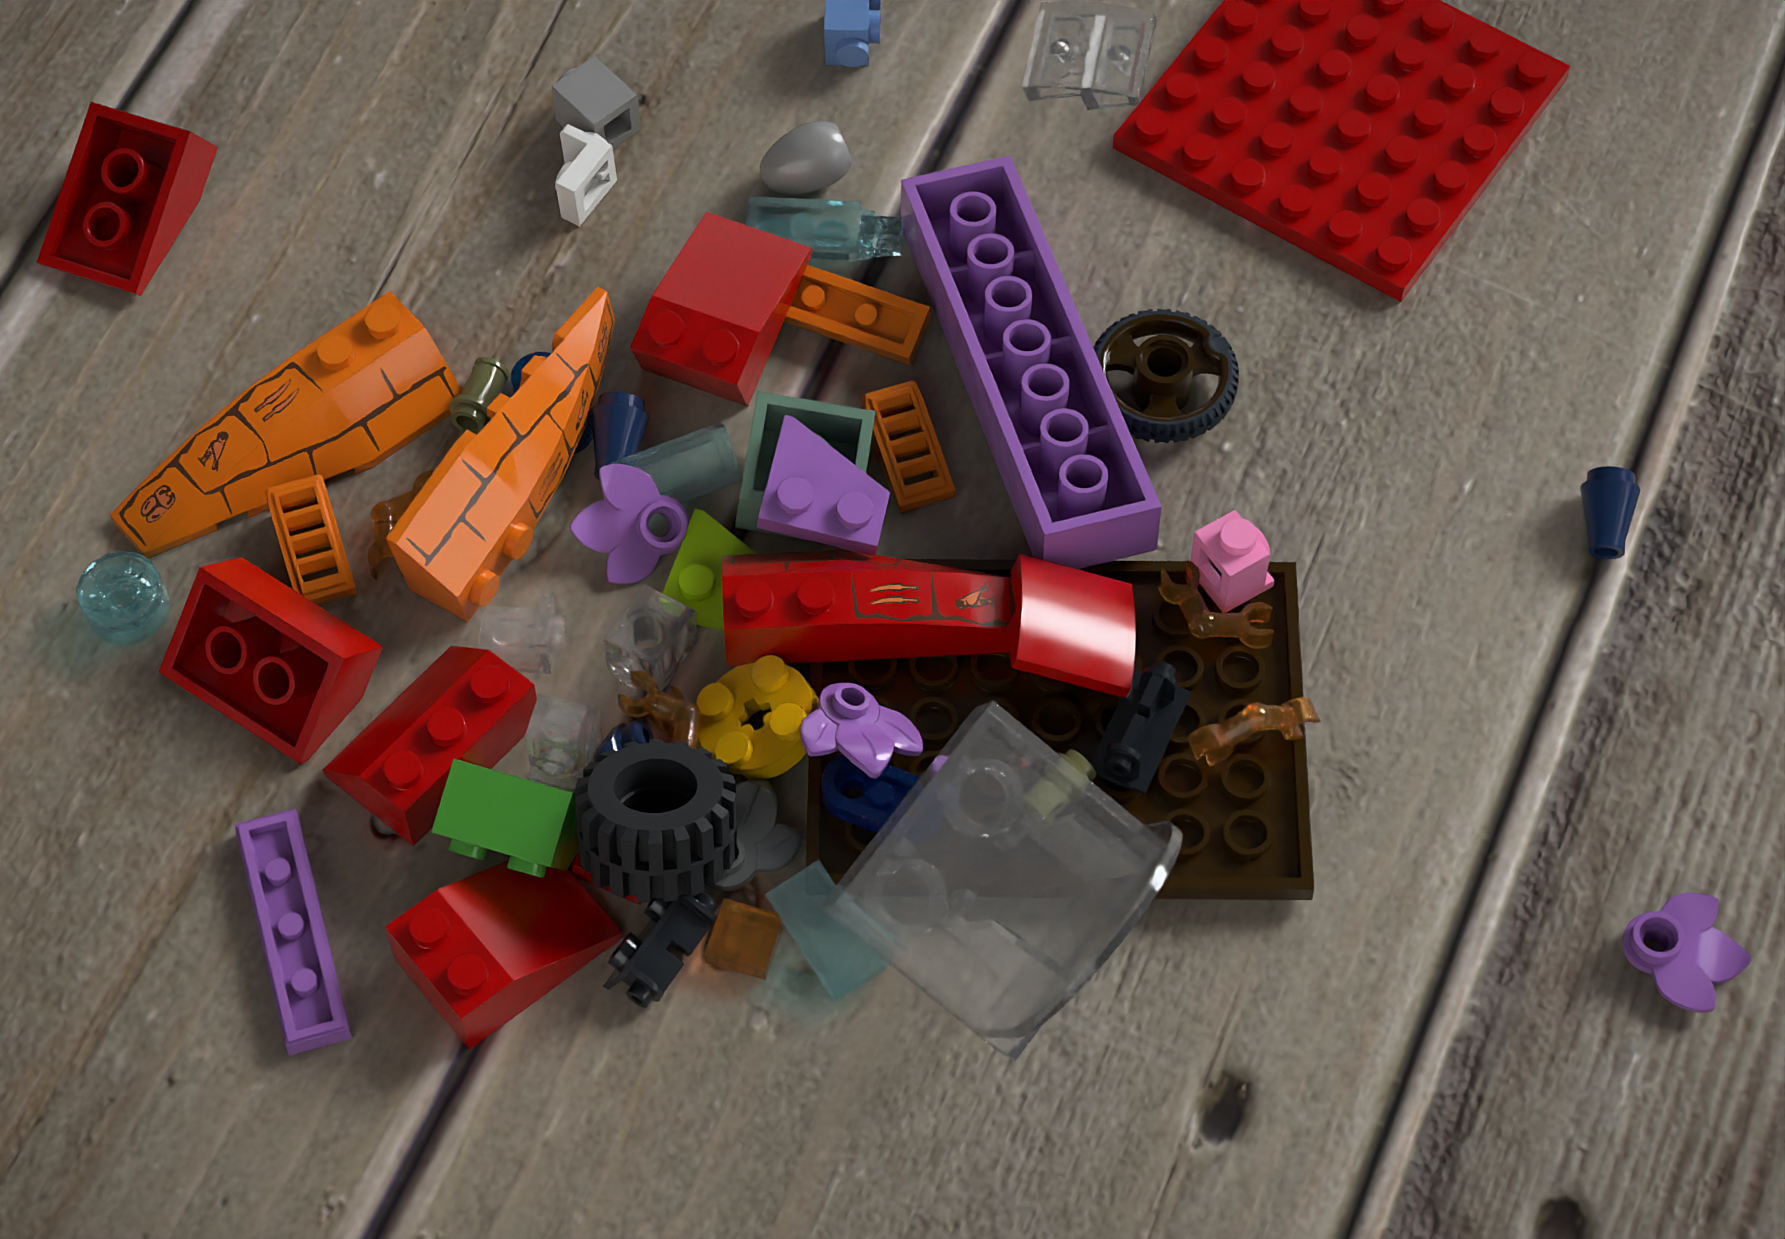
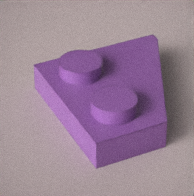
[757,415,890,556]

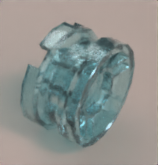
[76,551,171,646]

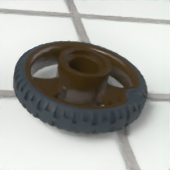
[1093,309,1239,443]

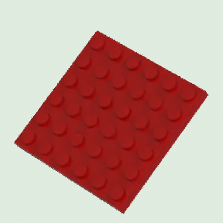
[1112,0,1570,302]

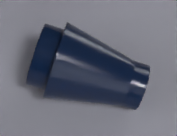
[591,392,649,480]
[1580,466,1640,559]

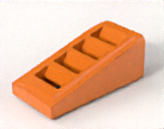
[861,380,956,513]
[265,475,357,605]

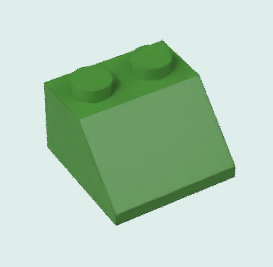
[431,758,578,878]

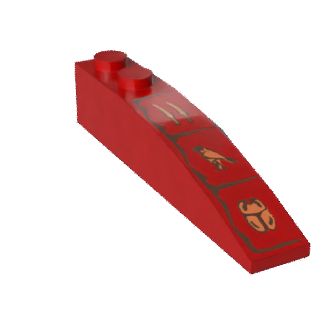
[722,550,1016,667]

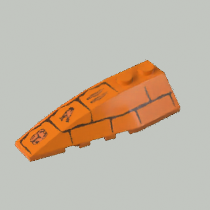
[386,286,615,622]
[110,291,462,559]

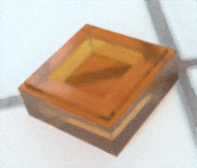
[704,898,785,980]

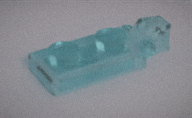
[745,196,904,261]

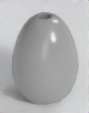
[759,121,853,194]

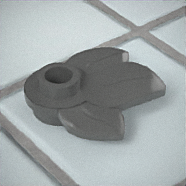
[707,779,803,892]

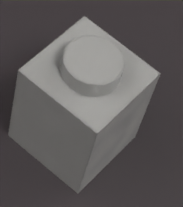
[551,56,641,149]

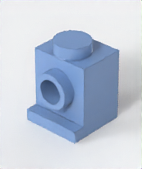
[824,0,881,67]

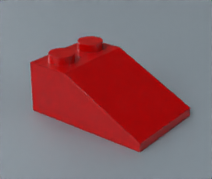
[36,102,218,296]
[630,212,813,407]
[385,860,623,1050]

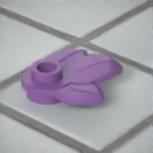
[569,464,689,584]
[800,683,923,779]
[1622,892,1751,1013]

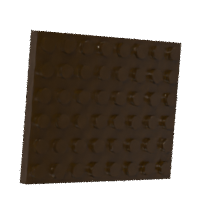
[805,559,1314,900]

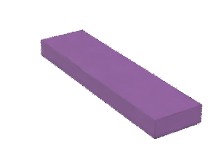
[234,808,352,1056]

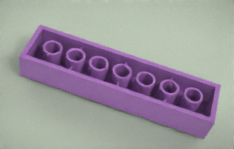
[901,155,1162,569]

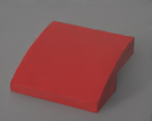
[1006,553,1136,698]

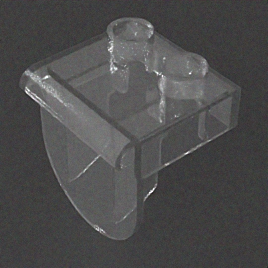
[820,701,1183,1061]

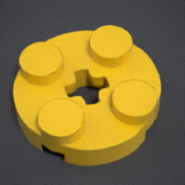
[696,655,818,780]

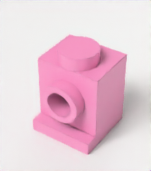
[1189,510,1275,614]

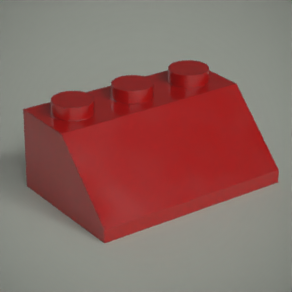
[159,557,383,764]
[322,646,541,846]

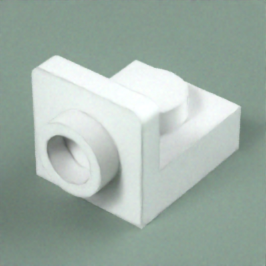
[555,124,617,227]

